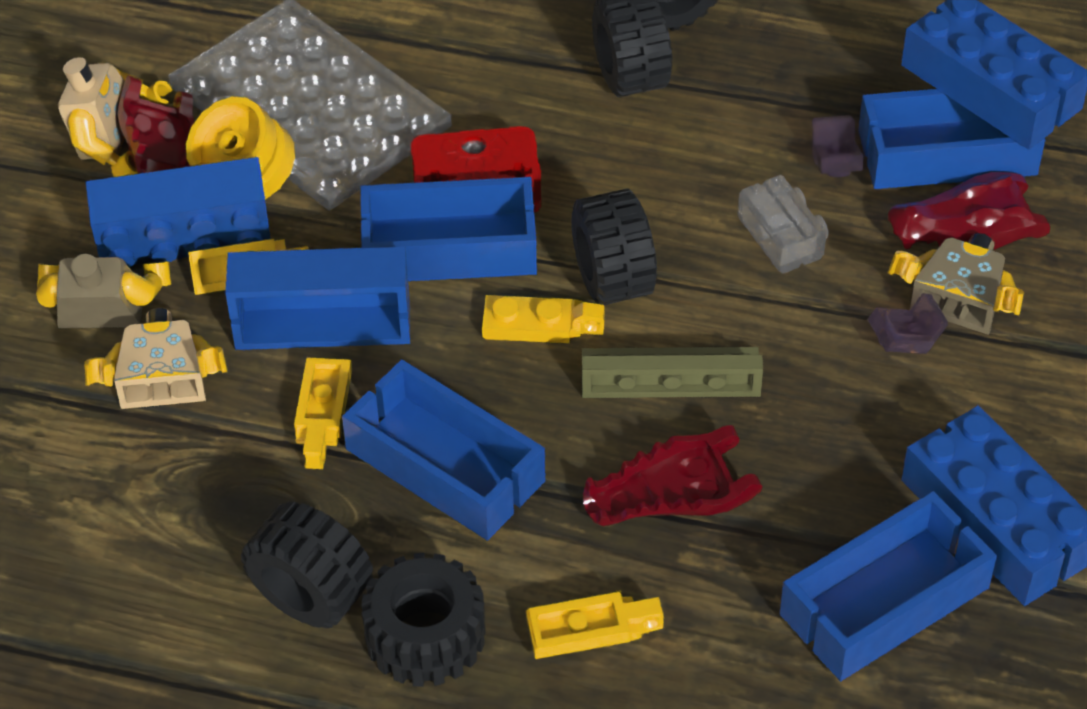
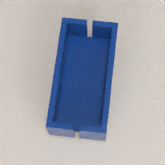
[901,0,1087,150]
[858,89,1045,189]
[86,157,271,268]
[361,177,537,281]
[225,246,410,350]
[342,359,546,541]
[901,405,1087,607]
[780,491,997,682]

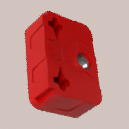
[411,126,542,213]

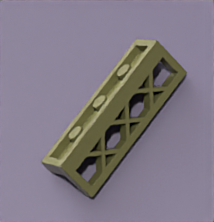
[582,347,763,398]

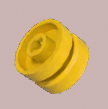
[186,97,295,200]

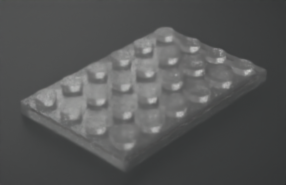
[168,0,452,211]

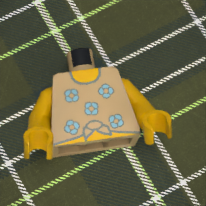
[59,57,172,177]
[84,308,228,409]

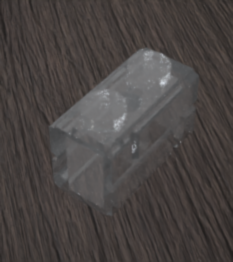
[738,175,828,274]

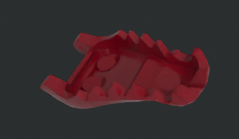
[117,75,195,174]
[888,172,1051,250]
[583,425,763,526]

